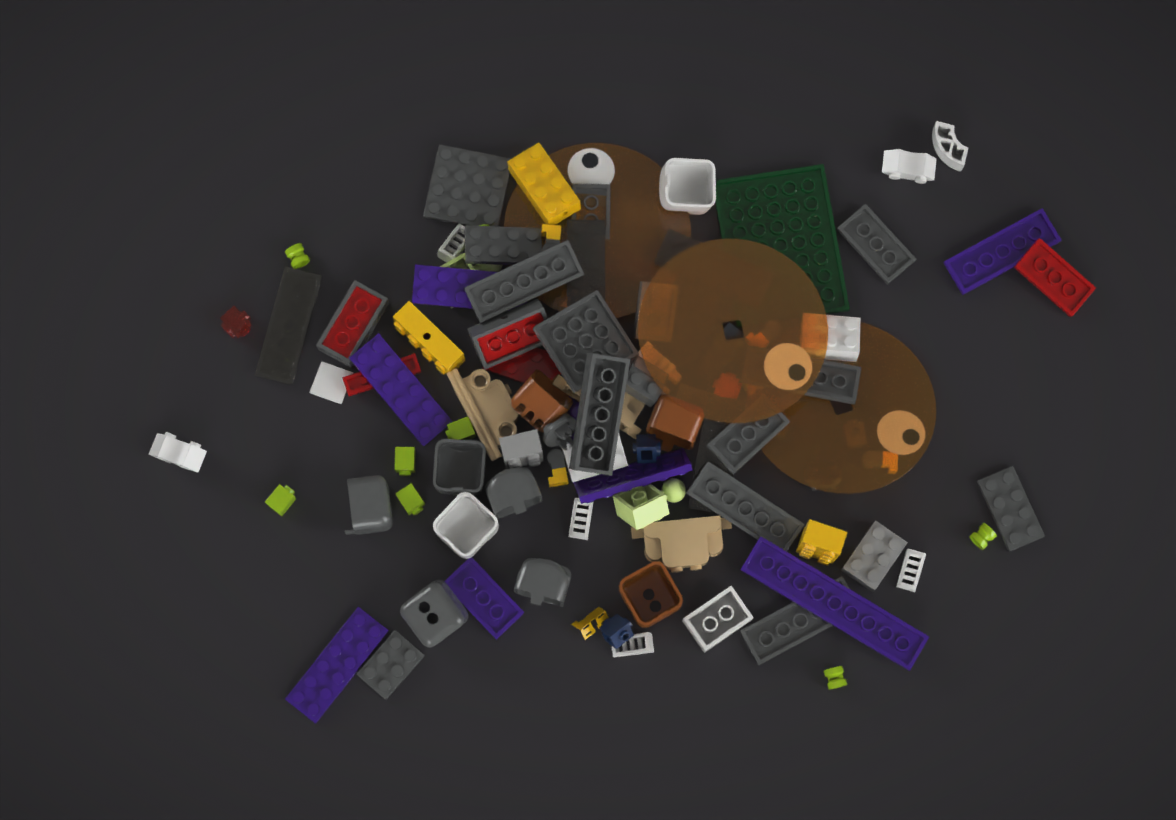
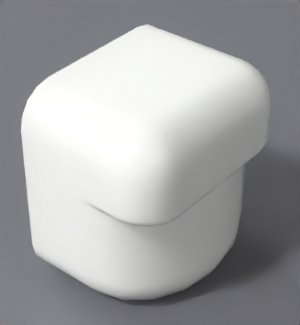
[659,158,716,215]
[433,492,499,559]

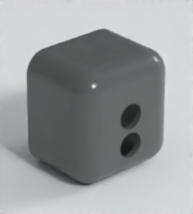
[345,475,393,535]
[400,579,468,647]

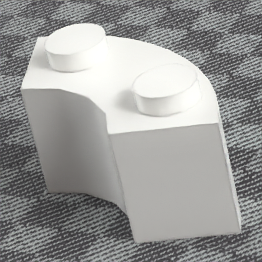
[932,121,968,172]
[882,149,937,184]
[149,432,207,473]

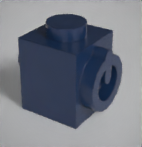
[633,434,661,463]
[599,614,634,649]

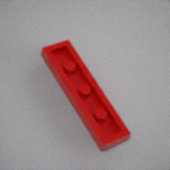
[342,353,421,397]

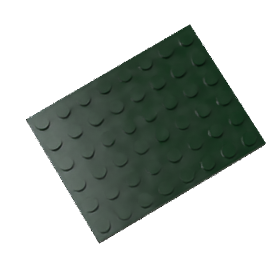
[715,164,850,328]

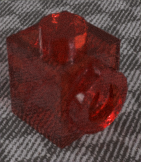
[220,306,252,338]

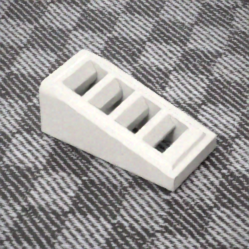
[437,224,465,263]
[568,498,594,540]
[896,549,926,592]
[612,632,654,657]

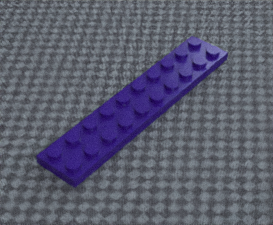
[741,536,929,671]

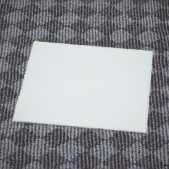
[309,361,353,404]

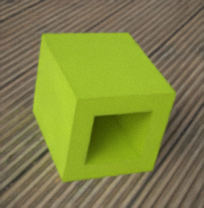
[445,416,476,440]
[395,447,416,476]
[395,483,425,515]
[265,484,296,516]

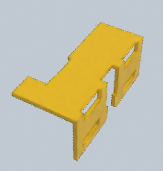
[571,607,609,640]

